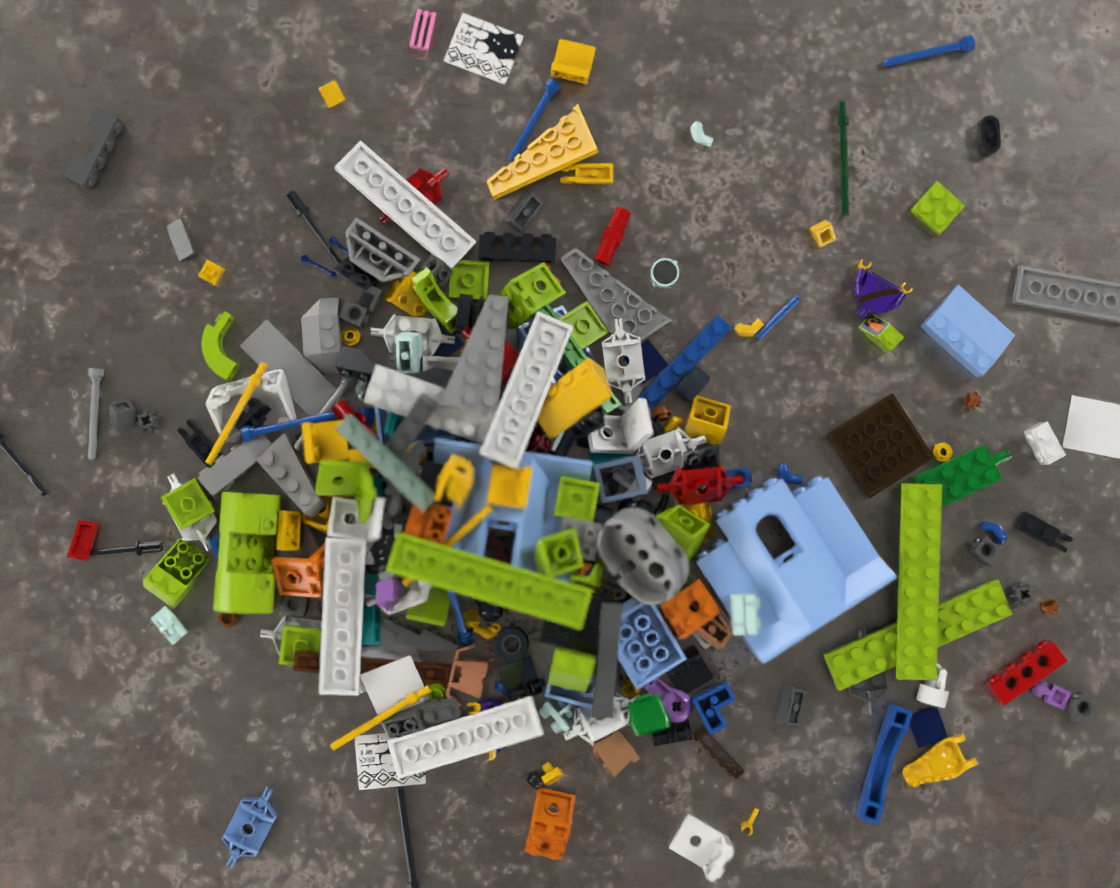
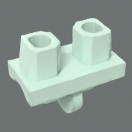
[150,605,189,645]
[539,698,574,733]

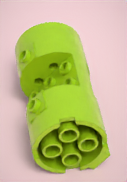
[213,492,281,614]

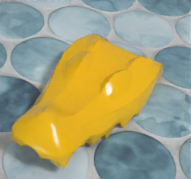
[902,734,978,788]

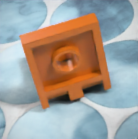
[271,542,326,598]
[655,579,722,639]
[524,787,576,860]

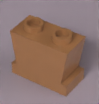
[591,729,640,777]

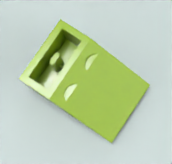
[143,536,212,609]

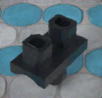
[235,397,272,430]

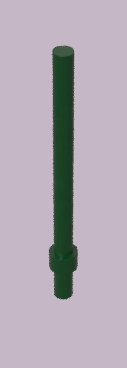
[837,101,849,216]

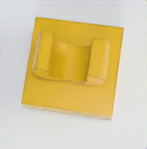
[198,260,225,286]
[541,762,565,786]

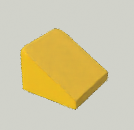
[319,80,346,109]
[809,220,837,248]

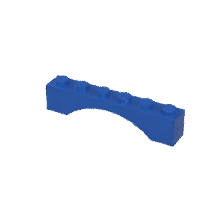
[855,703,913,825]

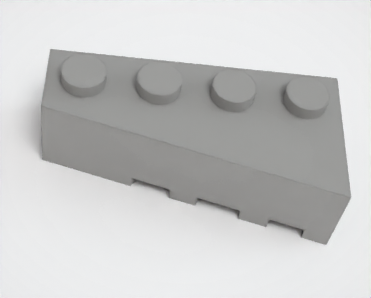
[256,433,327,518]
[198,434,272,502]

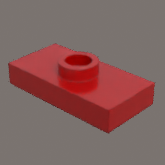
[67,520,99,562]

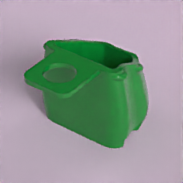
[627,693,670,737]

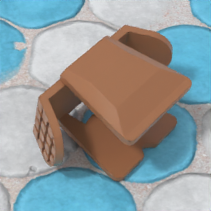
[446,643,489,708]

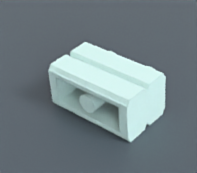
[395,332,422,373]
[730,593,761,636]

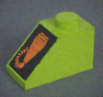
[858,314,904,353]
[570,558,604,588]

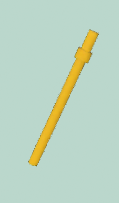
[205,361,268,465]
[402,504,493,587]
[330,685,431,750]

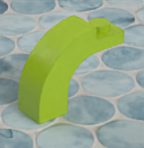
[412,267,457,333]
[202,311,240,382]

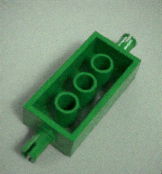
[910,444,1012,507]

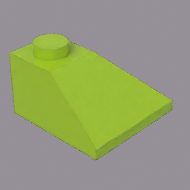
[534,528,584,578]

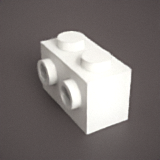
[1023,421,1066,465]

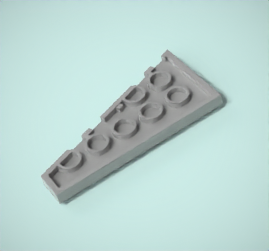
[560,248,672,341]
[438,294,508,413]

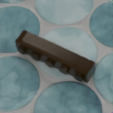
[694,726,745,780]

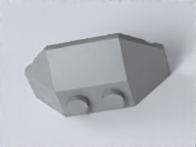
[345,218,420,283]
[301,297,343,374]

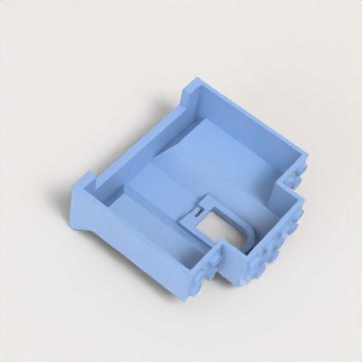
[432,438,593,583]
[693,476,897,664]

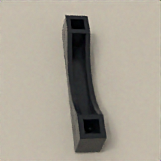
[336,346,454,388]

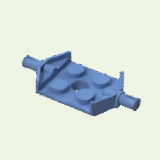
[222,787,278,868]

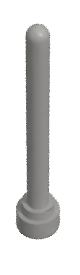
[88,368,104,460]
[294,377,357,450]

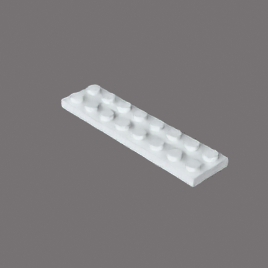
[335,140,476,270]
[479,312,574,469]
[364,364,496,444]
[319,537,366,696]
[387,696,543,779]

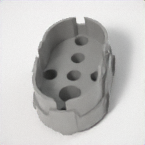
[597,508,689,604]

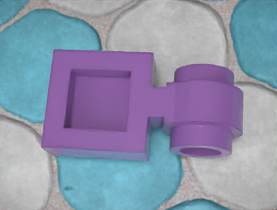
[1031,680,1071,710]

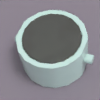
[650,258,679,289]

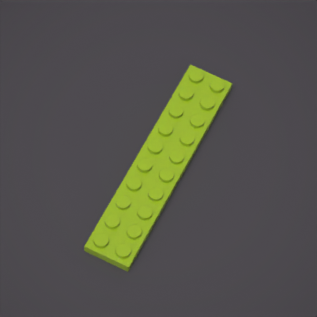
[896,483,942,680]
[386,532,592,629]
[823,578,1012,691]

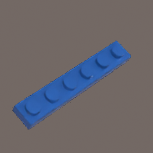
[639,315,732,410]

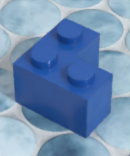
[691,679,736,735]

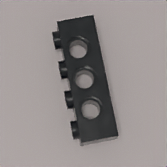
[479,232,556,264]

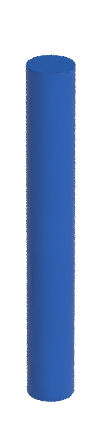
[755,295,801,340]

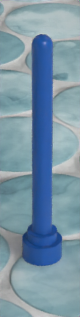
[883,35,975,66]
[508,78,561,162]
[241,412,335,442]
[447,590,474,646]

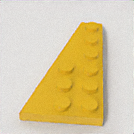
[487,104,599,200]

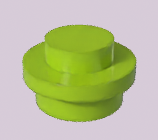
[428,683,447,700]

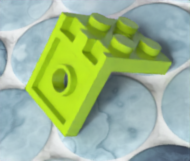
[498,262,566,329]
[315,460,376,523]

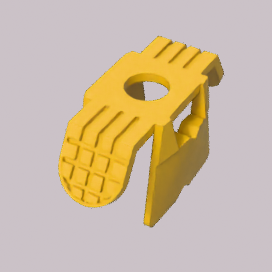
[435,454,474,510]

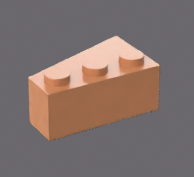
[689,601,733,649]

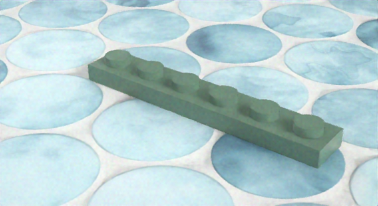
[336,414,436,512]

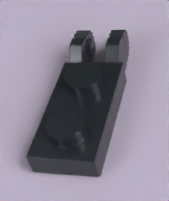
[177,419,223,469]
[1016,512,1073,553]

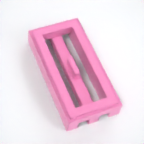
[410,9,437,51]

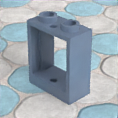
[591,455,648,506]

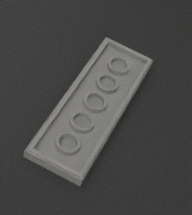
[1012,265,1120,323]
[240,319,349,423]

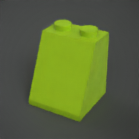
[660,504,710,565]
[406,585,451,626]
[547,646,595,693]

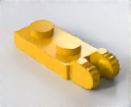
[560,163,614,184]

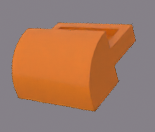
[404,503,453,545]

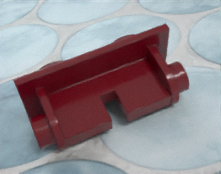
[524,431,553,454]

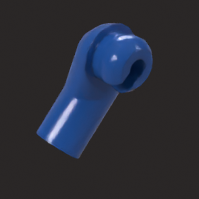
[777,463,803,485]
[981,521,1007,545]

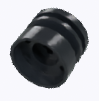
[456,293,484,334]

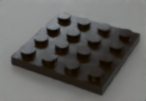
[827,393,934,499]

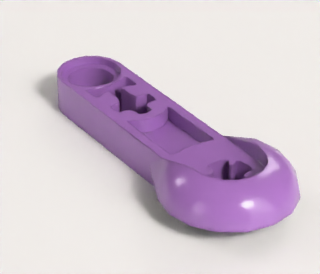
[643,677,693,723]

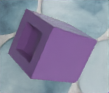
[376,577,404,611]

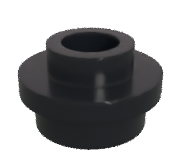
[526,772,544,790]

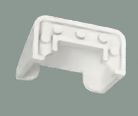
[205,369,297,443]

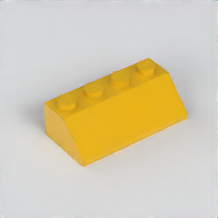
[537,357,613,439]

